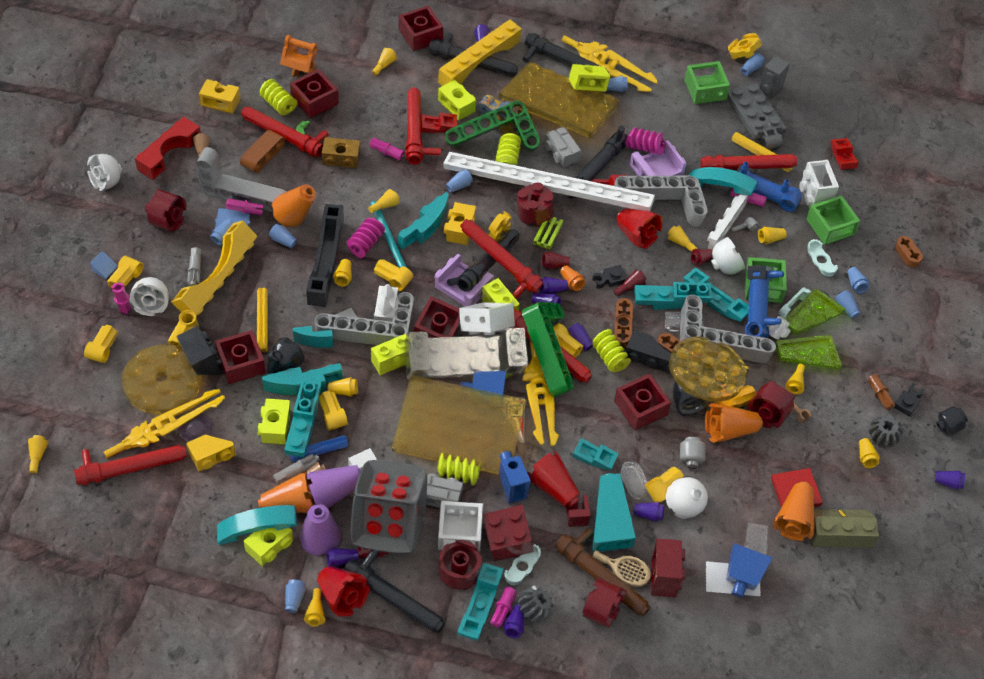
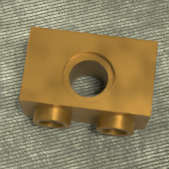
[322,137,361,168]

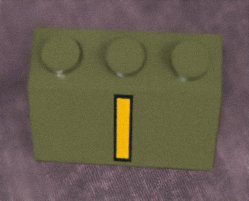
[811,509,879,548]

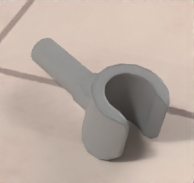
[731,217,757,232]

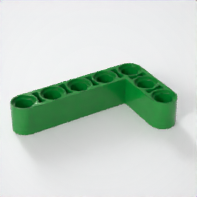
[445,101,540,151]
[522,301,574,397]

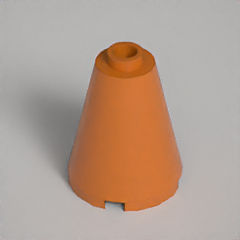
[272,184,316,228]
[705,403,763,443]
[258,472,316,513]
[773,482,814,541]

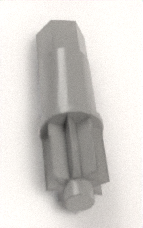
[187,247,201,286]
[272,454,320,485]

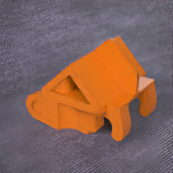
[280,35,318,77]

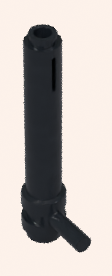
[429,33,518,77]
[522,33,609,74]
[566,126,627,199]
[447,229,519,292]
[344,550,445,633]

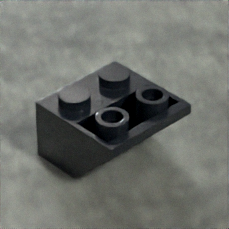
[176,325,223,375]

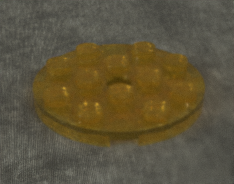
[669,337,747,402]
[122,344,202,414]

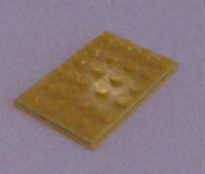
[498,62,620,138]
[391,375,527,474]

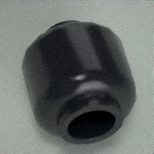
[936,406,968,435]

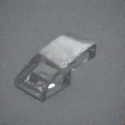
[745,523,768,555]

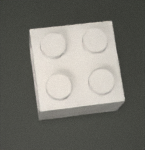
[800,160,839,209]
[459,302,515,335]
[438,501,483,552]

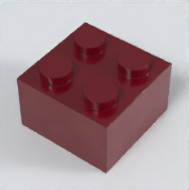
[398,5,443,51]
[290,69,339,118]
[413,296,461,352]
[215,330,266,385]
[614,373,671,430]
[483,504,535,562]
[651,538,686,597]

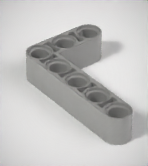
[196,147,286,212]
[614,176,708,227]
[315,292,414,345]
[680,295,776,363]

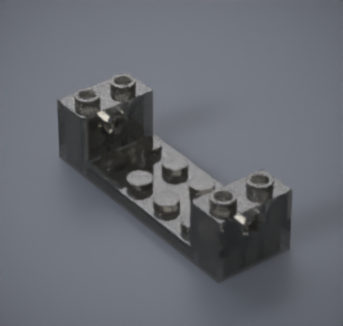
[404,328,528,379]

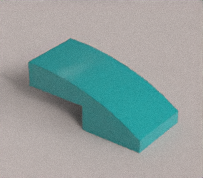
[293,326,333,348]
[571,438,619,471]

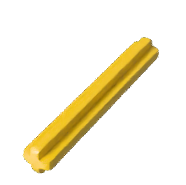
[732,132,793,173]
[257,288,268,353]

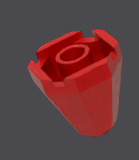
[617,208,663,249]
[317,567,370,617]

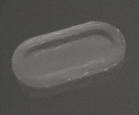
[620,461,648,499]

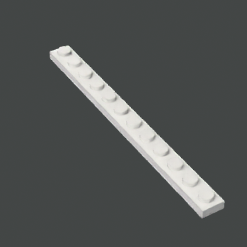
[443,152,655,211]

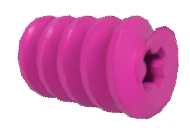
[626,127,666,155]
[347,218,385,258]

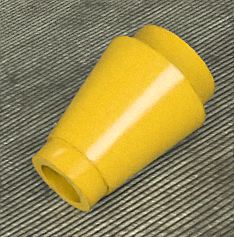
[758,227,786,245]
[333,259,352,287]
[328,377,358,397]
[859,438,880,468]

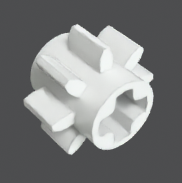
[767,316,791,340]

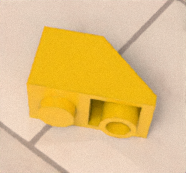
[187,435,236,472]

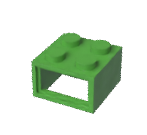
[685,61,730,104]
[806,195,860,245]
[745,257,787,303]

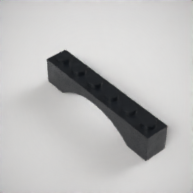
[306,204,344,307]
[626,330,744,391]

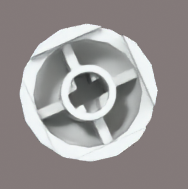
[87,154,122,191]
[711,237,745,275]
[129,277,169,316]
[666,477,708,519]

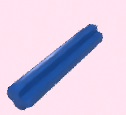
[289,436,348,462]

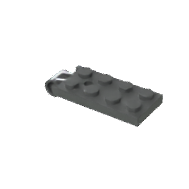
[727,83,787,150]

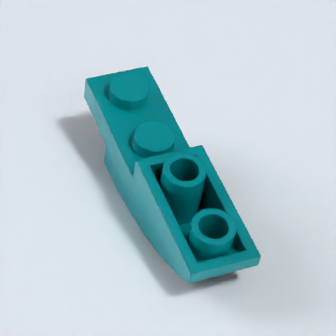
[398,192,449,250]
[634,282,712,310]
[262,363,343,395]
[284,380,322,457]

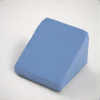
[90,252,118,280]

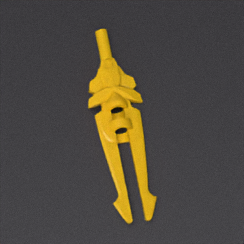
[562,35,658,92]
[522,342,559,447]
[104,389,225,459]

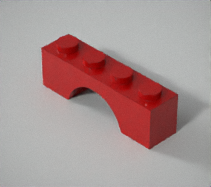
[135,117,201,180]

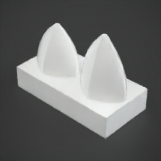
[374,284,398,322]

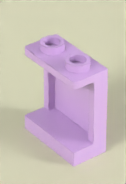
[630,140,686,176]
[434,254,494,307]

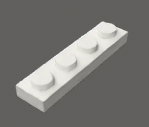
[707,194,748,250]

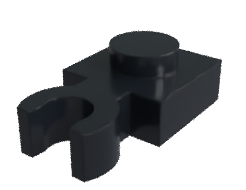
[592,265,627,288]
[894,383,924,417]

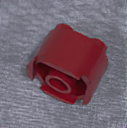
[517,182,553,226]
[144,189,187,231]
[748,381,795,428]
[439,540,482,590]
[582,577,627,628]

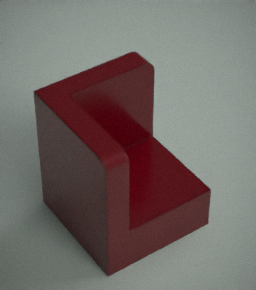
[566,495,590,527]

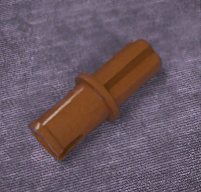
[867,374,895,410]

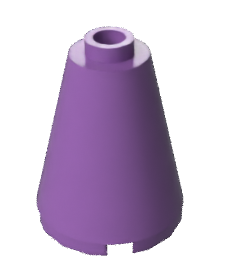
[307,465,362,508]
[300,504,341,556]

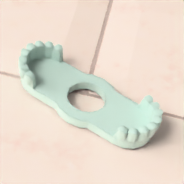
[807,239,838,277]
[778,287,811,319]
[504,544,541,586]

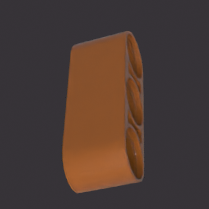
[240,130,286,173]

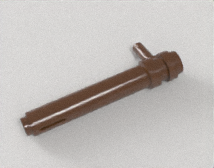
[555,529,651,617]

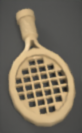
[593,550,651,588]

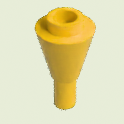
[372,48,397,76]
[368,189,399,213]
[667,225,698,253]
[785,364,805,394]
[28,435,49,474]
[304,588,325,627]

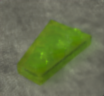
[784,288,846,335]
[775,335,842,370]

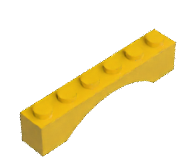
[438,19,522,86]
[171,220,257,316]

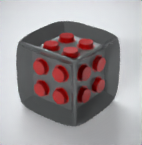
[351,460,428,553]

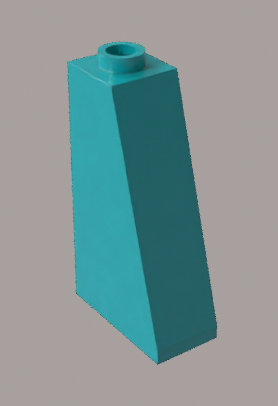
[592,473,636,553]

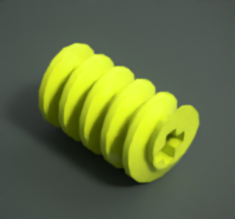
[260,79,297,115]
[495,133,521,166]
[593,329,631,373]
[437,453,481,486]

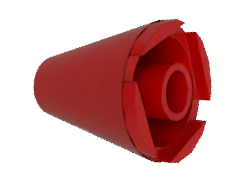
[527,450,580,508]

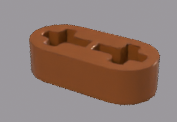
[895,236,923,268]

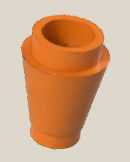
[560,266,586,291]

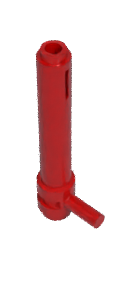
[406,88,441,165]
[241,106,329,157]
[700,154,797,170]
[460,219,544,300]
[511,309,592,383]
[74,445,187,486]

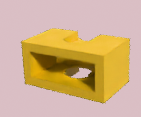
[199,79,241,114]
[444,202,476,245]

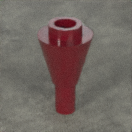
[690,249,713,266]
[614,270,646,297]

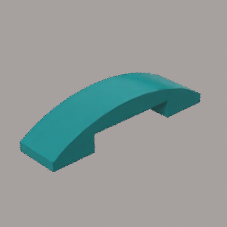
[688,167,758,196]
[683,267,749,321]
[217,505,297,545]
[457,563,504,641]

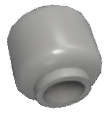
[680,437,706,468]

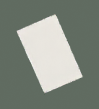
[706,561,761,596]

